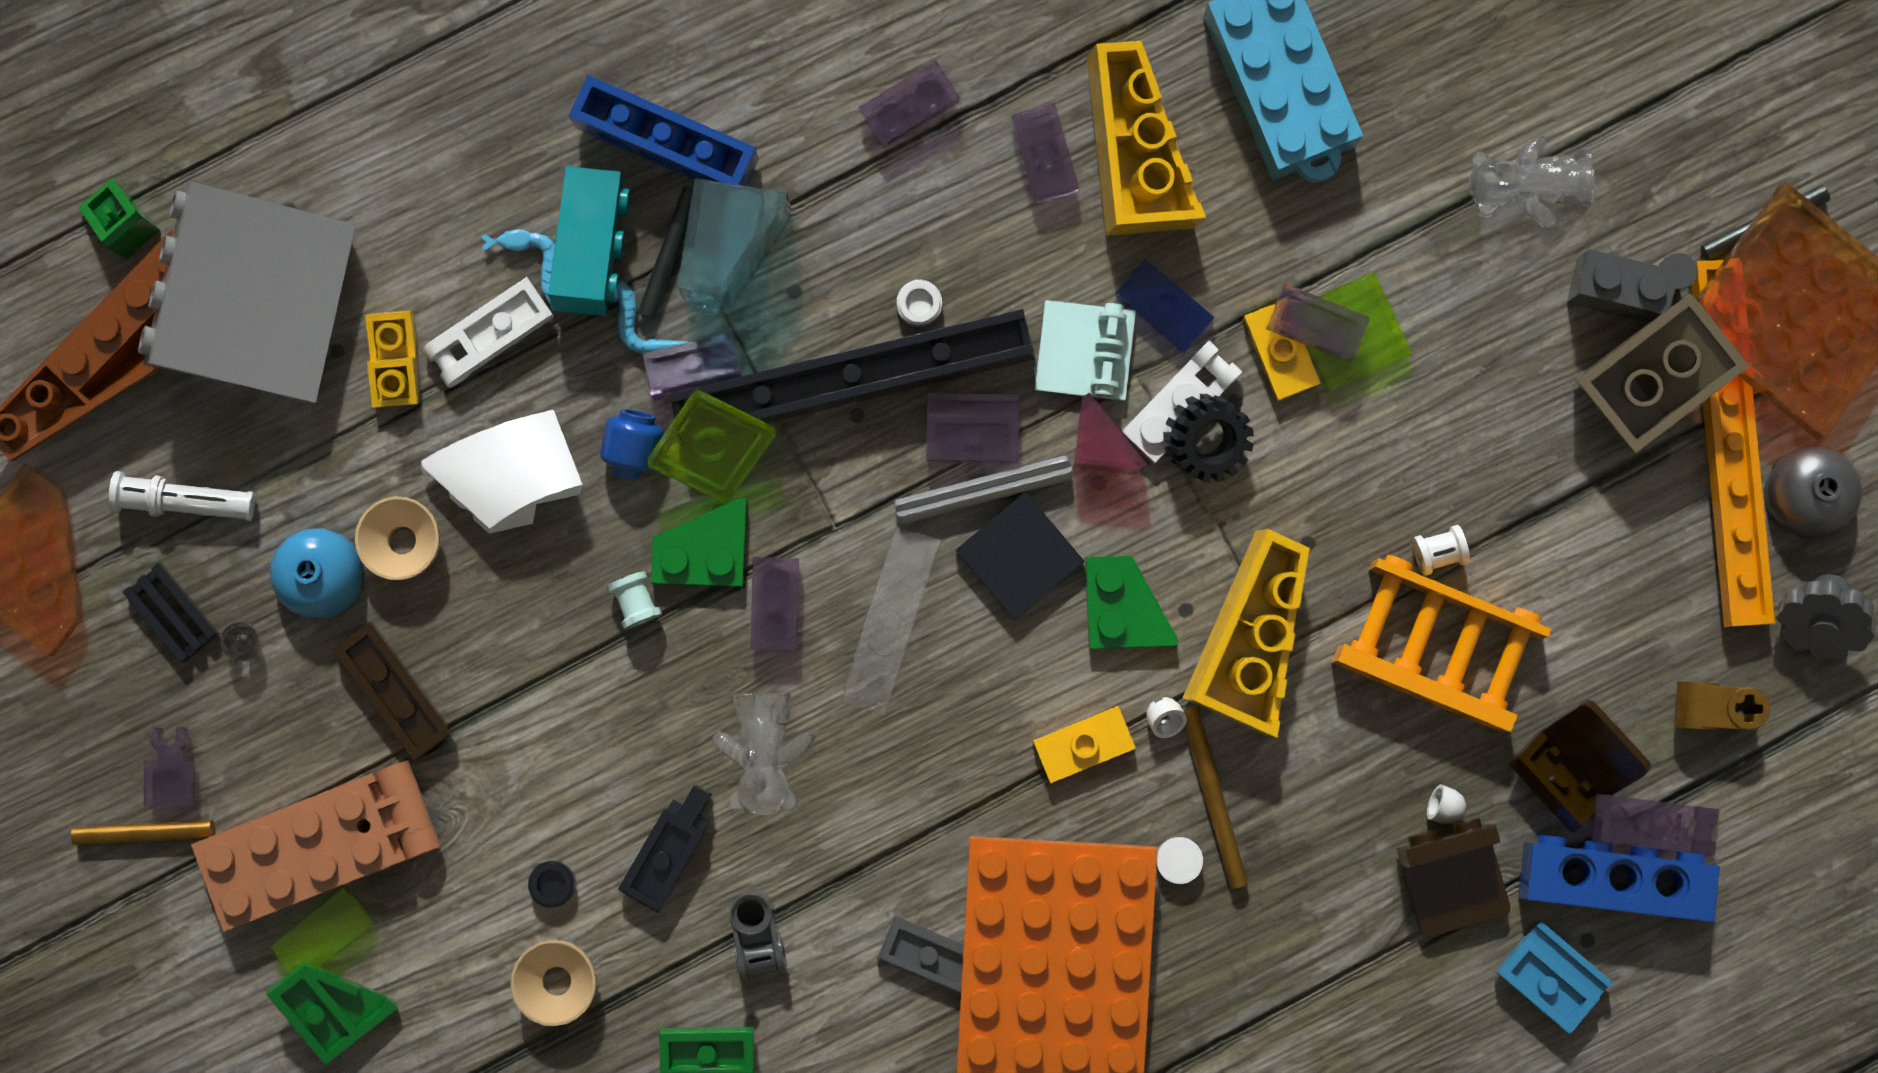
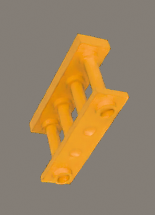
[1331,555,1552,733]

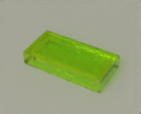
[270,887,375,972]

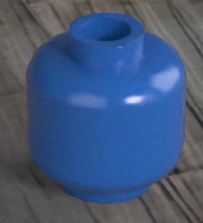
[600,409,664,479]

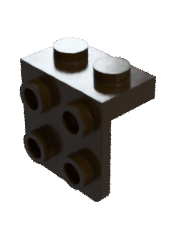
[1508,700,1651,833]
[1396,817,1511,937]

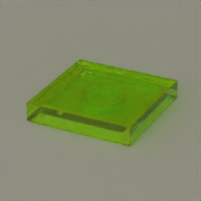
[1291,272,1413,392]
[647,389,776,504]

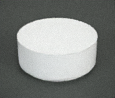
[897,280,942,327]
[1156,837,1203,884]

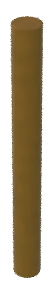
[1183,706,1249,890]

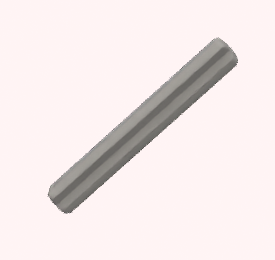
[894,456,1073,524]

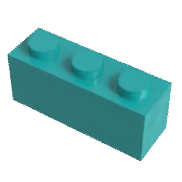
[548,166,630,316]

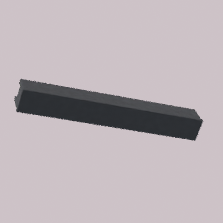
[669,309,1035,444]

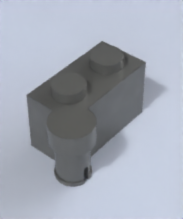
[1567,249,1697,323]

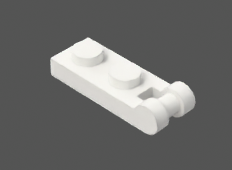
[422,277,554,388]
[1121,341,1242,465]

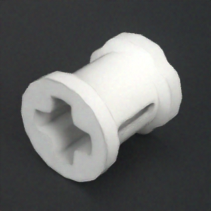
[1412,525,1470,577]

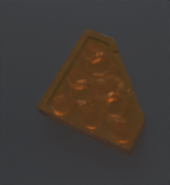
[0,463,82,657]

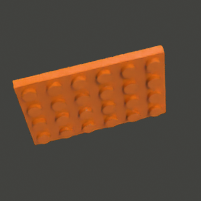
[956,836,1157,1073]

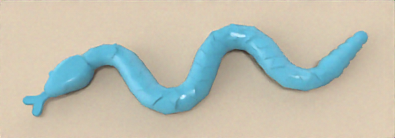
[482,229,688,355]

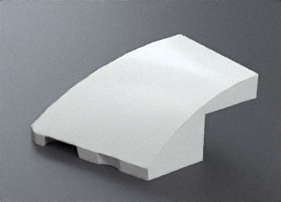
[420,410,582,534]

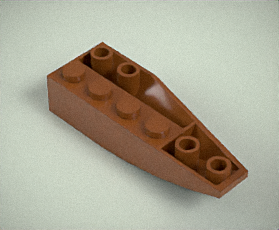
[0,230,174,461]

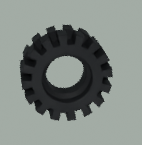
[1163,394,1254,483]

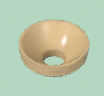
[355,496,441,581]
[511,940,597,1026]

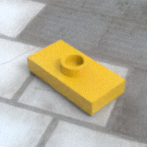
[1243,299,1321,402]
[1033,706,1136,784]

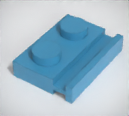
[1495,920,1613,1034]

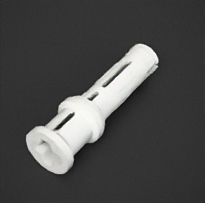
[108,471,256,521]

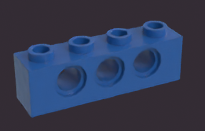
[569,74,759,200]
[1518,835,1720,922]

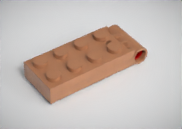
[191,760,441,932]

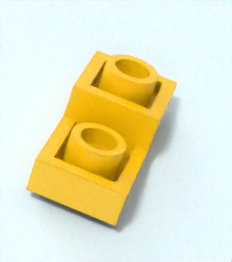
[365,310,419,408]

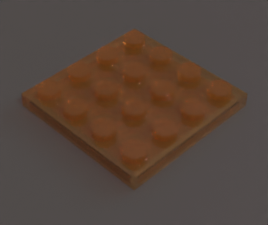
[1696,182,1878,440]

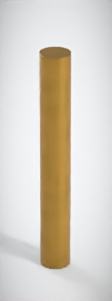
[71,820,215,846]

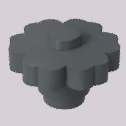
[1777,574,1876,659]

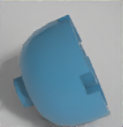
[270,528,365,619]

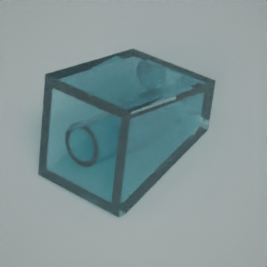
[677,179,792,315]

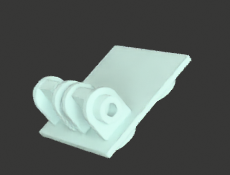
[1035,300,1136,401]

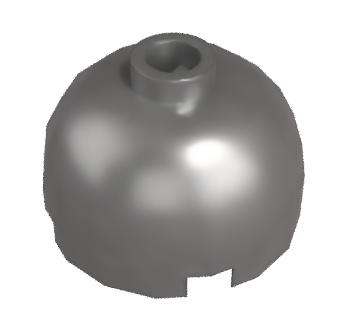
[1763,446,1863,539]

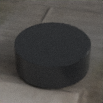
[528,861,576,908]

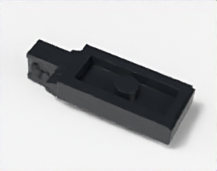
[618,785,712,913]

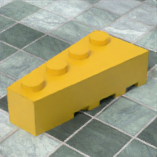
[1087,41,1206,236]
[1182,529,1310,738]

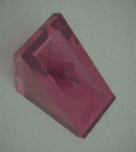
[1073,393,1147,475]

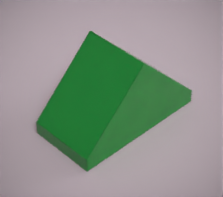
[78,178,160,260]

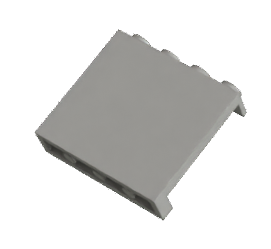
[138,181,356,405]

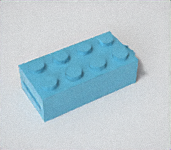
[1203,0,1363,183]

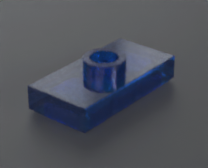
[1115,258,1215,354]

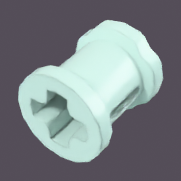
[607,571,662,629]

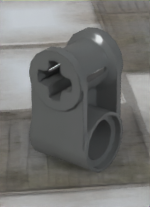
[730,889,788,983]

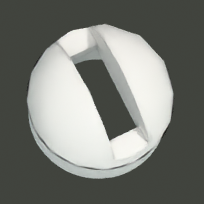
[1146,697,1187,738]
[1427,784,1466,825]

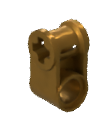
[1675,681,1770,730]

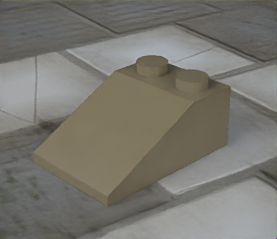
[1574,293,1750,453]

